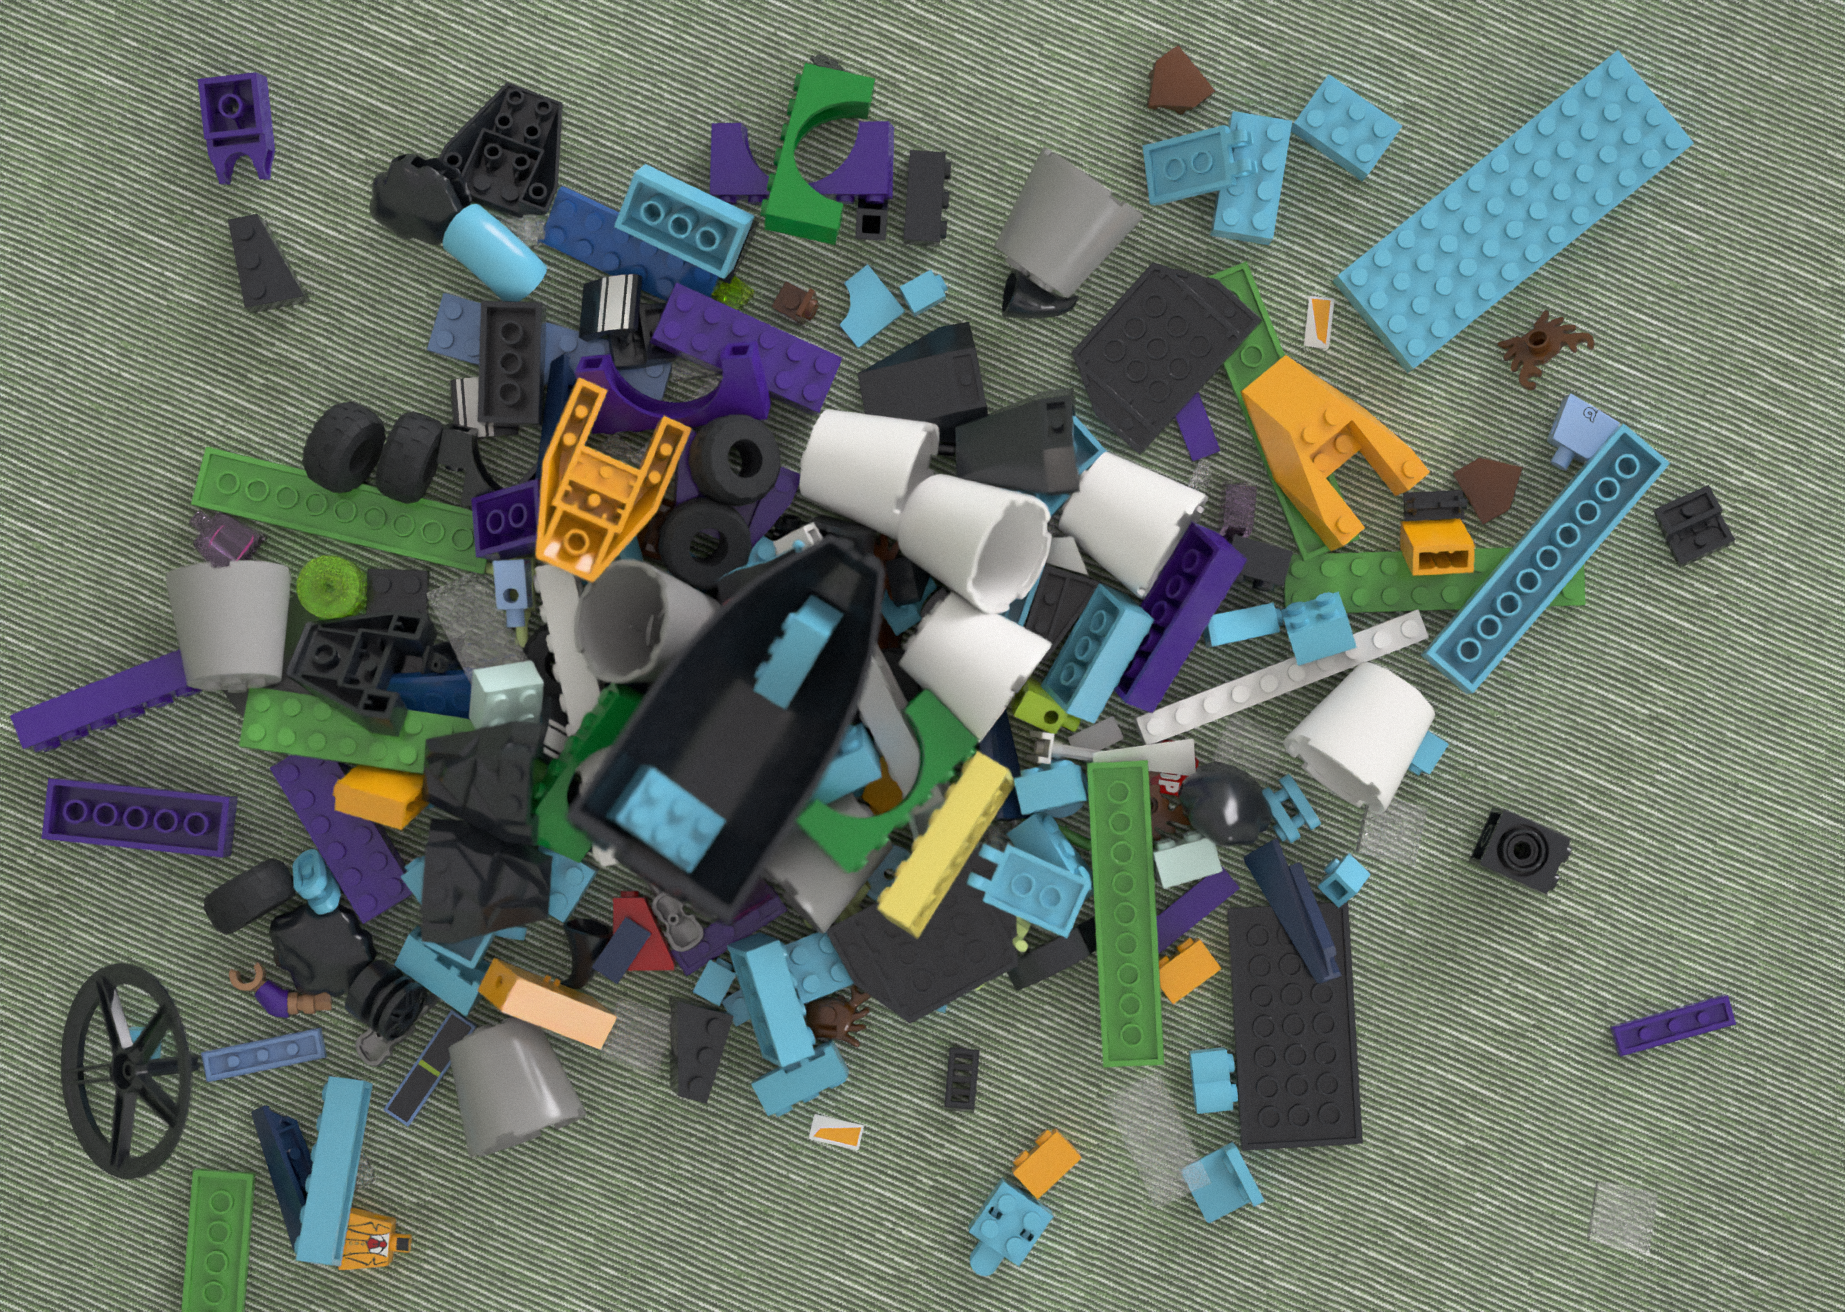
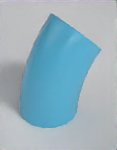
[442,204,547,302]

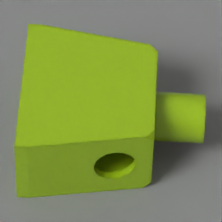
[1010,677,1081,734]

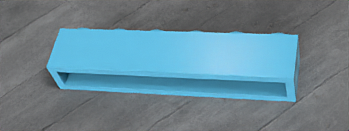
[294,1076,373,1266]

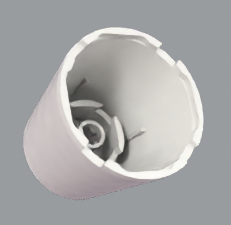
[800,409,939,540]
[1058,452,1208,600]
[898,474,1052,614]
[899,591,1052,743]
[1284,662,1435,814]

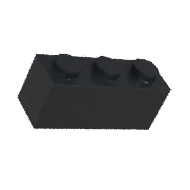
[904,150,951,247]

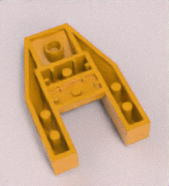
[1240,355,1430,551]
[535,378,692,583]

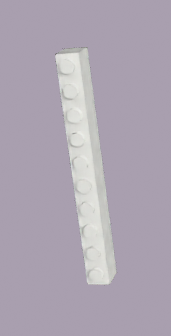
[773,522,951,815]
[533,564,618,867]
[1133,610,1429,745]

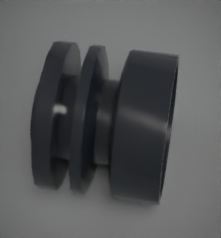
[345,959,427,1041]

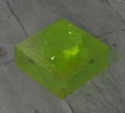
[712,276,754,311]

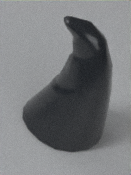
[1002,269,1078,319]
[560,918,613,990]

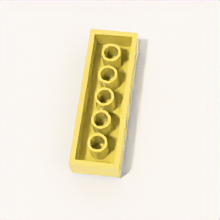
[878,752,1015,938]

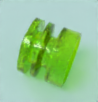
[296,555,367,619]

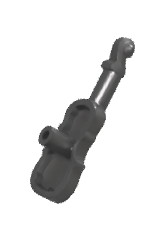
[645,881,705,952]
[355,993,441,1067]

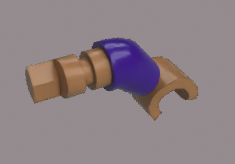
[229,962,332,1018]

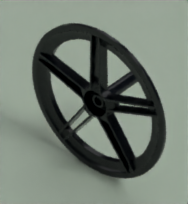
[61,963,200,1180]

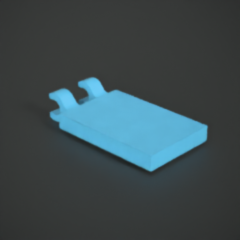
[1142,125,1258,206]
[966,843,1092,938]

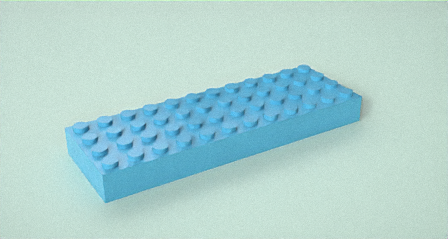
[1333,50,1694,374]

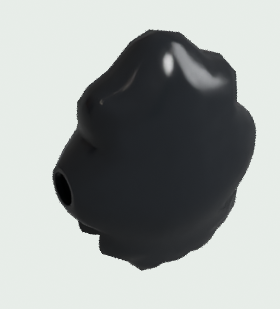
[369,153,472,245]
[1177,762,1272,847]
[269,903,377,998]

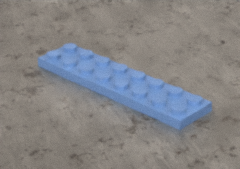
[427,293,674,401]

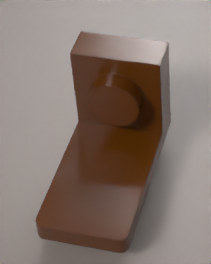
[771,281,819,326]

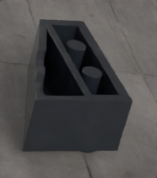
[228,214,312,313]
[1025,565,1103,661]
[669,995,734,1104]

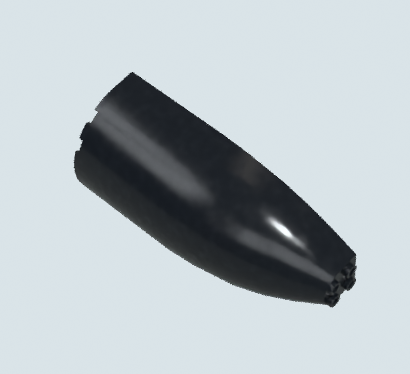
[565,535,884,926]

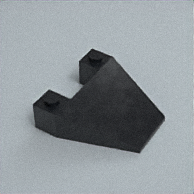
[286,610,438,737]

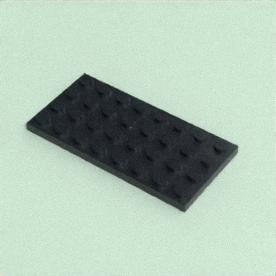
[1227,902,1363,1151]

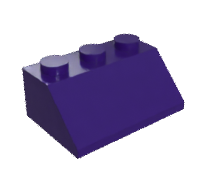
[471,479,541,561]

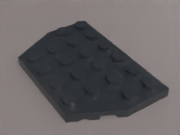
[1072,262,1263,455]
[826,843,1018,1024]

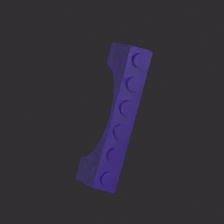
[710,121,894,205]
[574,341,771,435]

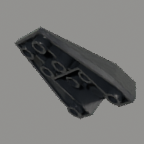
[439,82,563,218]
[857,321,988,444]
[955,387,1080,496]

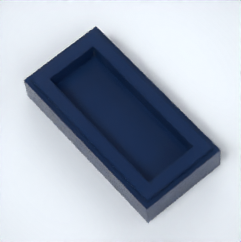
[592,916,652,984]

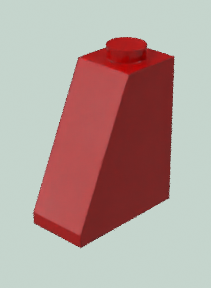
[613,890,677,971]

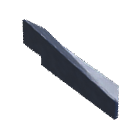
[535,354,586,479]
[979,706,1031,821]
[1244,838,1341,984]
[251,1105,313,1250]

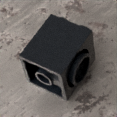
[1468,807,1572,895]

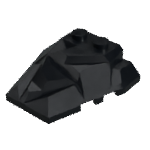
[422,720,546,846]
[421,819,553,944]

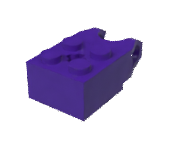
[197,72,275,185]

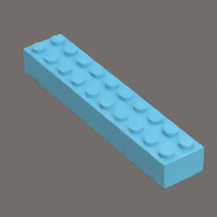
[1421,424,1670,695]

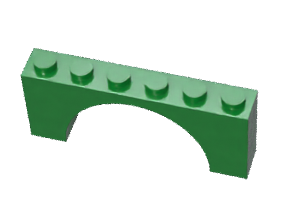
[760,63,875,245]
[531,683,647,863]
[795,688,979,874]

